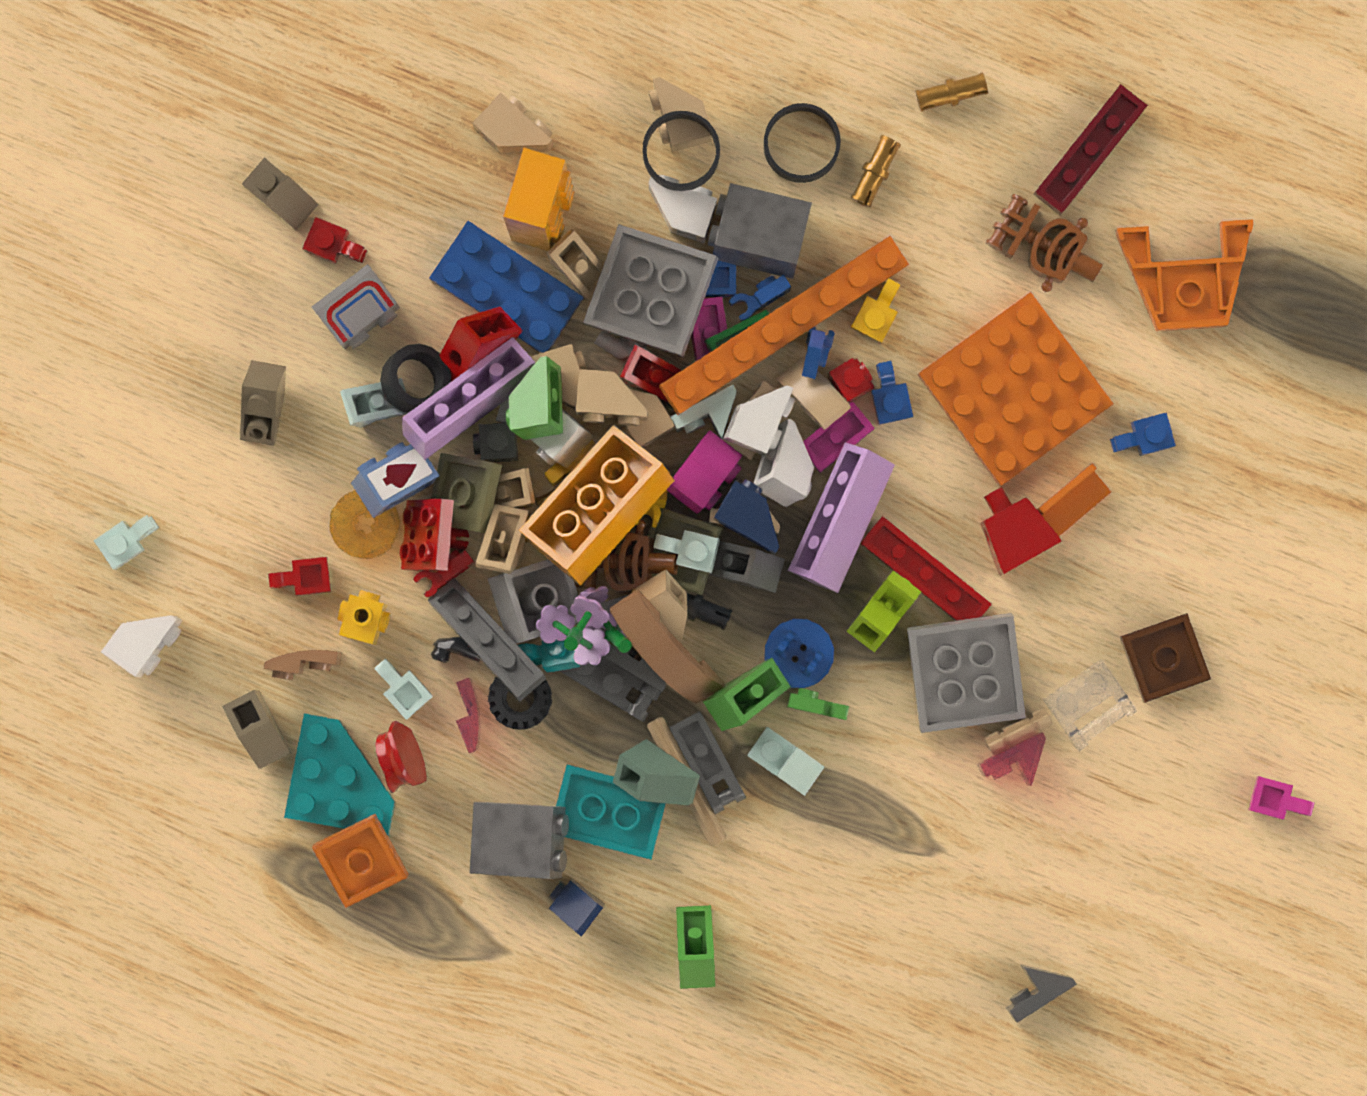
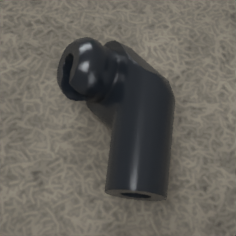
[431,637,480,663]

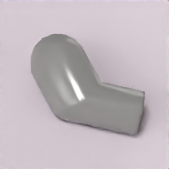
[594,331,647,359]

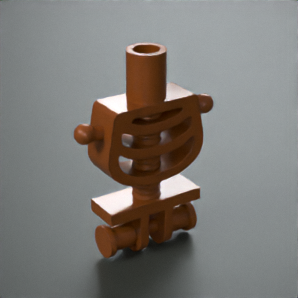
[985,194,1103,292]
[574,520,678,592]

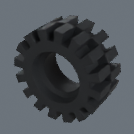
[488,677,552,730]

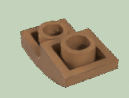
[264,650,342,680]

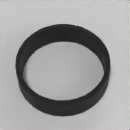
[763,103,841,183]
[642,111,720,191]

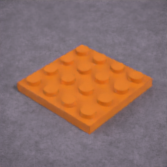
[918,292,1114,487]

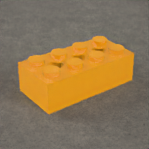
[503,148,575,251]
[519,425,675,586]

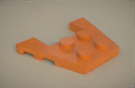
[1115,219,1253,332]

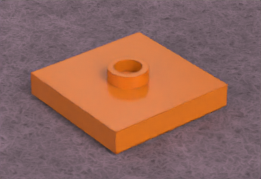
[312,814,409,908]

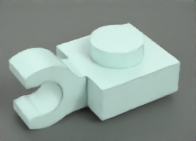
[94,515,159,570]
[653,530,720,573]
[374,659,433,720]

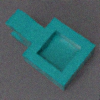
[517,639,580,673]

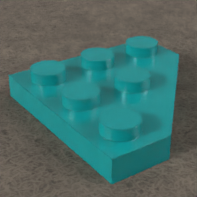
[284,713,396,837]

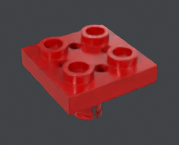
[400,499,469,571]

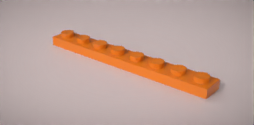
[659,236,909,415]

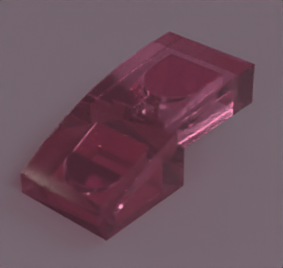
[456,677,481,754]

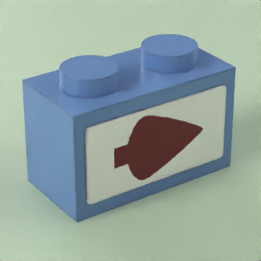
[351,442,439,518]

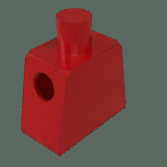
[440,306,523,382]
[981,487,1062,576]

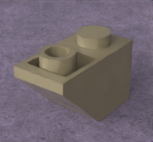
[240,360,286,446]
[222,690,291,769]

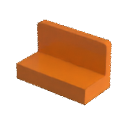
[1037,463,1112,536]

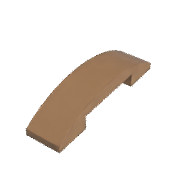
[610,590,725,704]

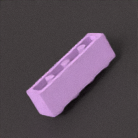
[402,337,535,460]
[788,442,895,593]

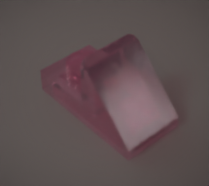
[977,732,1046,786]

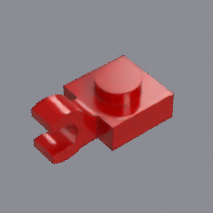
[302,217,368,264]
[413,550,476,598]
[268,557,331,596]

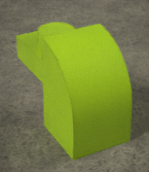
[846,571,921,653]

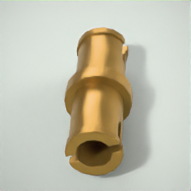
[915,72,989,112]
[850,135,901,208]

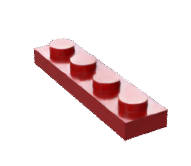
[860,516,992,621]

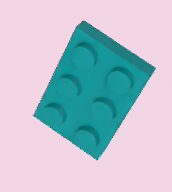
[556,764,666,860]

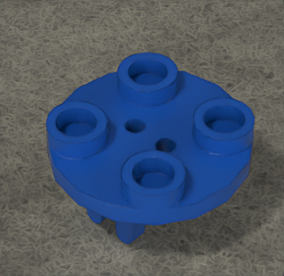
[764,619,834,688]

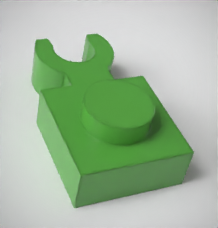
[787,688,849,720]

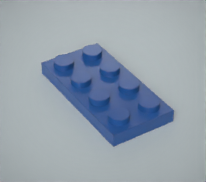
[429,221,584,353]

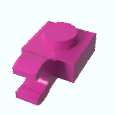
[1248,776,1315,820]

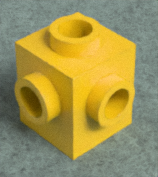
[337,590,391,645]

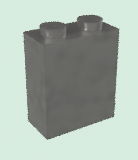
[708,183,812,279]
[470,802,569,879]

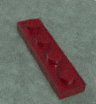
[1033,84,1148,216]

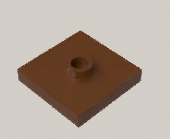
[1120,613,1211,703]

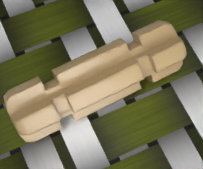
[985,708,1053,755]

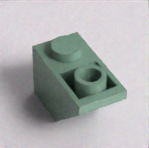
[613,739,700,805]

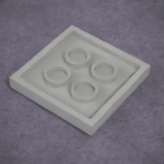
[583,224,719,357]
[907,613,1026,733]

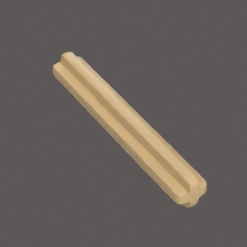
[647,717,726,846]

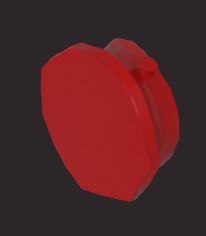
[375,721,427,793]

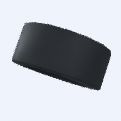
[380,344,452,413]

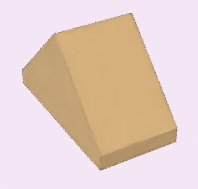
[476,504,529,574]

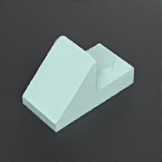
[340,378,407,428]
[671,385,736,439]
[747,727,824,796]

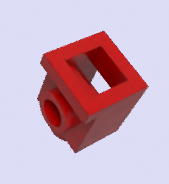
[827,358,875,404]

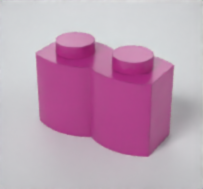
[667,430,743,514]

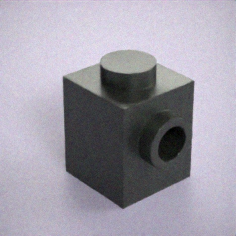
[473,422,518,463]

